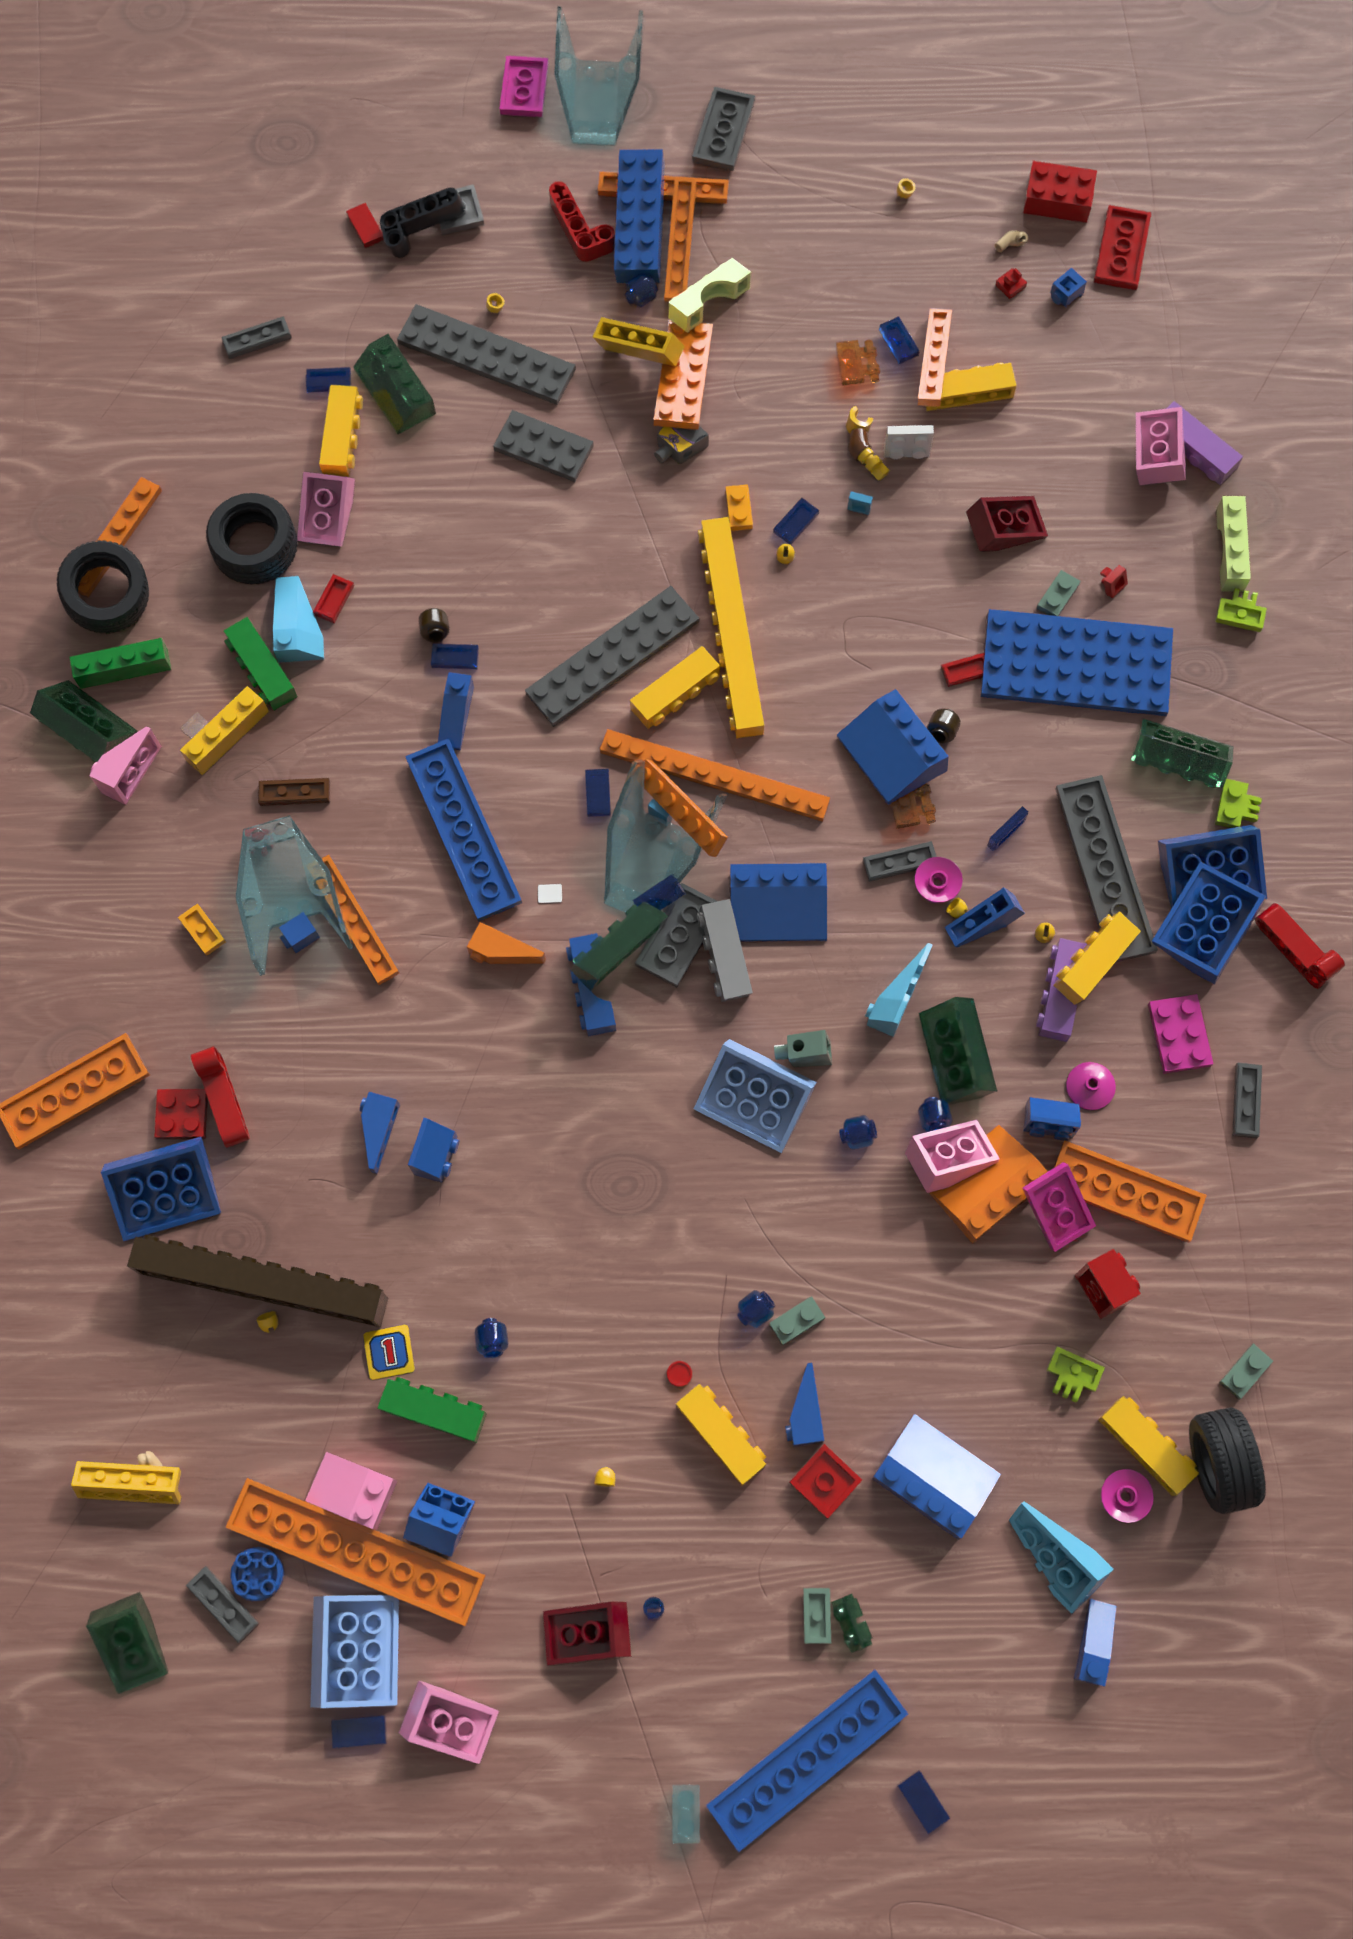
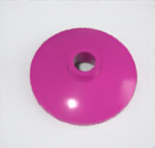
[915,857,963,903]
[1066,1062,1116,1110]
[1101,1469,1154,1523]

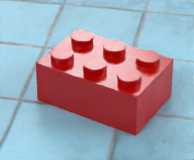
[1023,161,1097,223]
[1075,1248,1141,1319]

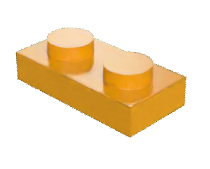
[725,484,753,531]
[178,903,226,956]

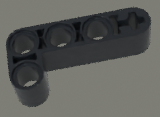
[380,187,466,258]

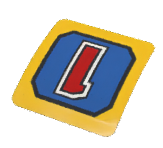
[364,1325,415,1380]

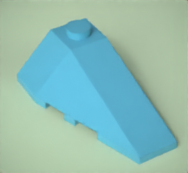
[273,576,324,663]
[865,943,932,1037]
[1009,1502,1114,1614]

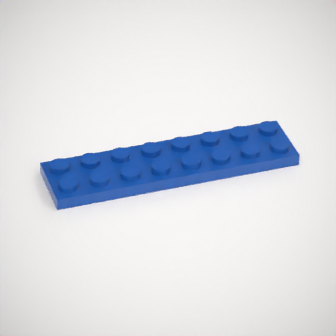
[405,738,522,922]
[706,1669,908,1852]

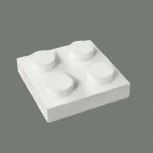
[884,425,934,459]

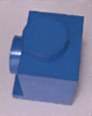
[1050,267,1087,307]

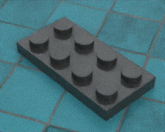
[692,87,755,171]
[493,410,594,482]
[635,883,718,988]

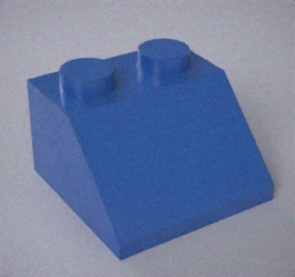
[408,1118,460,1183]

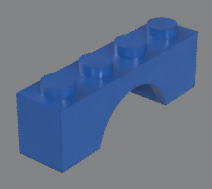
[566,933,617,1036]

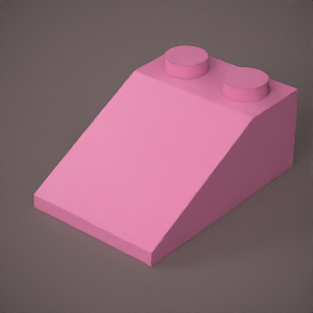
[1136,407,1186,485]
[297,472,355,546]
[89,726,162,805]
[905,1120,1000,1193]
[305,1452,397,1530]
[399,1681,499,1764]

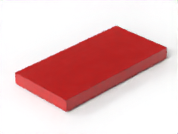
[1093,205,1152,291]

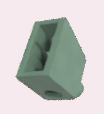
[774,1030,832,1067]

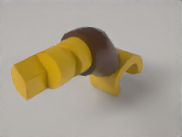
[846,406,890,481]

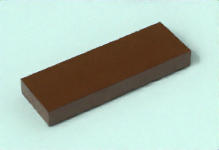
[258,778,330,806]

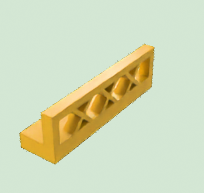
[71,1461,181,1504]

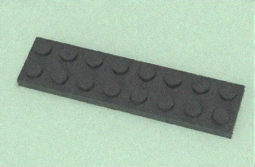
[397,304,576,405]
[525,586,699,727]
[1055,775,1158,963]

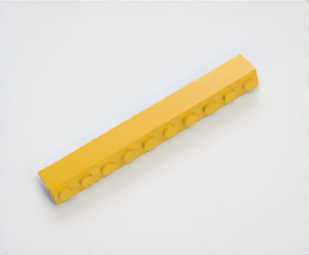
[698,517,764,738]

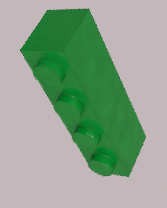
[223,617,298,711]
[70,638,171,689]
[377,1377,487,1443]

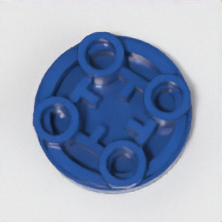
[231,1547,284,1601]

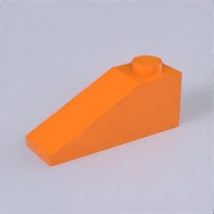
[467,922,546,964]

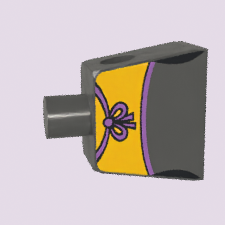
[654,426,709,464]

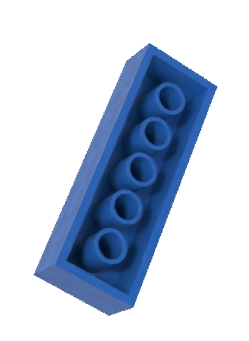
[614,149,665,283]

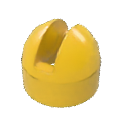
[896,179,915,199]
[486,293,504,313]
[776,544,795,564]
[946,897,968,918]
[1035,923,1055,943]
[256,1311,279,1333]
[594,1467,616,1487]

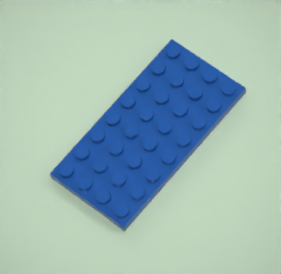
[981,609,1173,716]

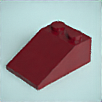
[966,496,1048,552]
[543,1601,631,1666]

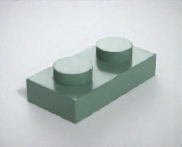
[1036,570,1081,616]
[769,1296,826,1346]
[1219,1343,1273,1400]
[803,1588,831,1643]

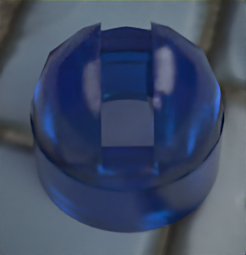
[643,1597,664,1620]

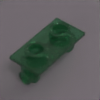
[831,1594,873,1653]

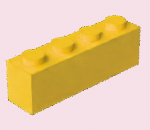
[593,317,685,367]
[925,363,1017,411]
[319,385,363,477]
[630,646,720,729]
[180,686,269,775]
[1053,911,1141,1005]
[676,1384,767,1486]
[1098,1396,1199,1496]

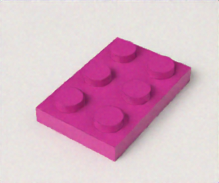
[499,56,549,117]
[1148,994,1214,1074]
[1022,1162,1096,1252]

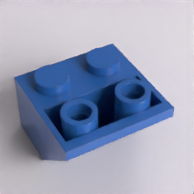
[1023,1097,1081,1141]
[403,1483,475,1557]

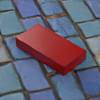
[346,202,384,248]
[313,574,355,623]
[941,652,985,687]

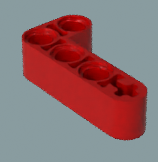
[549,181,615,262]
[1255,903,1345,989]
[190,1046,250,1148]

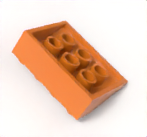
[929,1125,1048,1244]

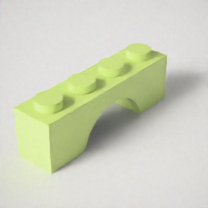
[669,258,751,332]
[1216,496,1251,592]

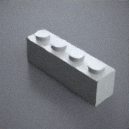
[697,899,753,1002]

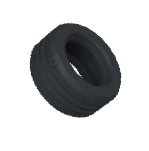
[206,493,298,584]
[56,540,149,634]
[1189,1407,1266,1514]

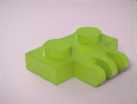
[1215,588,1267,633]
[1215,778,1262,828]
[1046,1346,1105,1403]

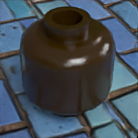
[418,608,450,643]
[927,708,961,744]

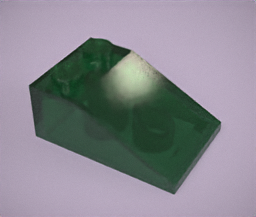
[86,1592,168,1694]

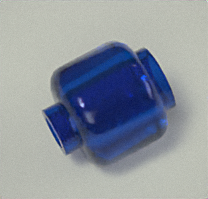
[624,274,658,308]
[918,1097,953,1132]
[839,1115,878,1150]
[737,1290,775,1328]
[474,1318,509,1358]

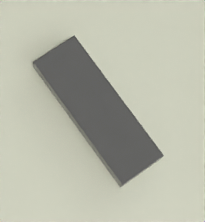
[221,316,292,359]
[863,841,937,882]
[1233,1062,1262,1138]
[186,1566,259,1643]

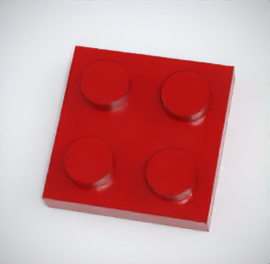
[154,1089,208,1139]
[789,1444,862,1519]

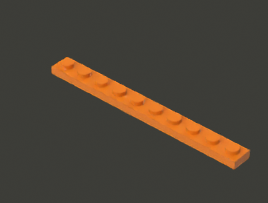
[600,729,830,822]

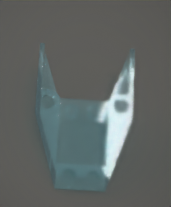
[554,6,645,146]
[604,759,728,922]
[236,815,353,976]

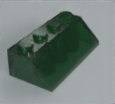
[353,334,436,435]
[30,680,138,762]
[1131,719,1234,788]
[571,902,668,991]
[919,997,997,1106]

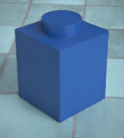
[279,912,320,953]

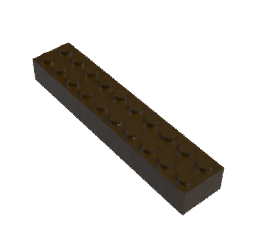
[127,1234,389,1328]

